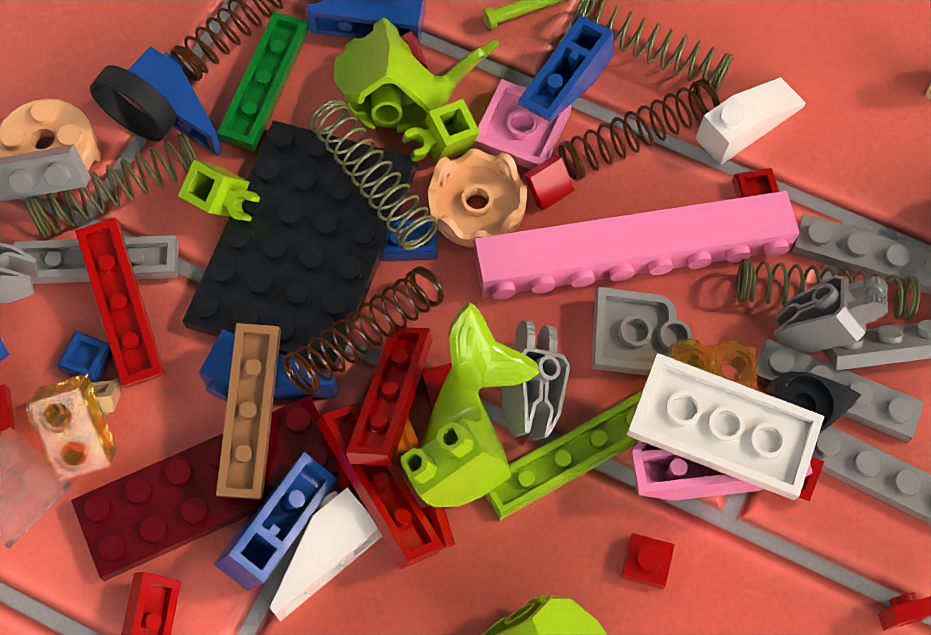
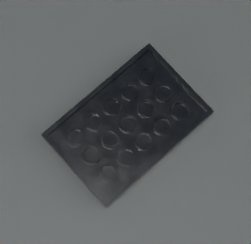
[182,120,418,372]

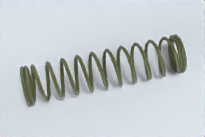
[571,0,733,92]
[310,100,438,250]
[25,133,198,239]
[736,258,921,319]

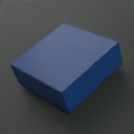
[56,331,113,383]

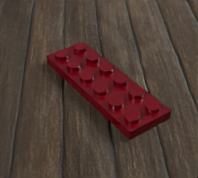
[71,395,339,581]

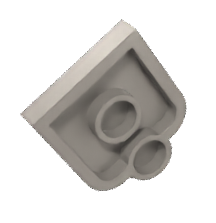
[591,287,693,376]

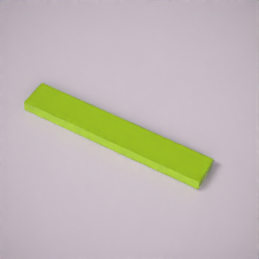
[485,363,695,521]

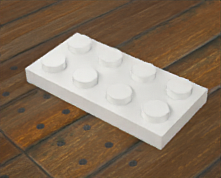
[627,353,824,501]

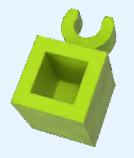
[401,99,480,164]
[178,160,260,221]

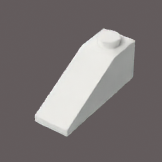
[695,77,806,165]
[270,488,383,622]

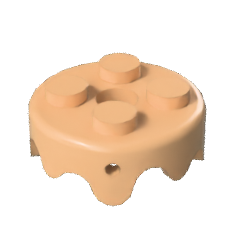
[0,98,101,200]
[428,149,527,248]

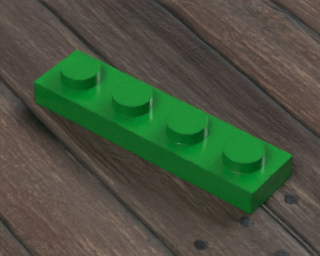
[217,11,310,152]

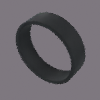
[90,65,177,141]

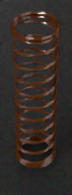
[170,0,283,81]
[558,79,720,181]
[284,266,444,395]

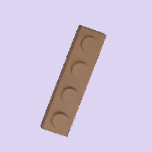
[216,323,281,500]

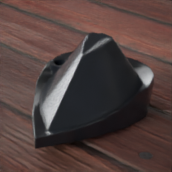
[765,371,862,433]

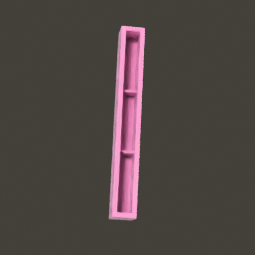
[474,191,800,300]

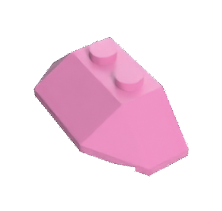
[631,441,813,501]

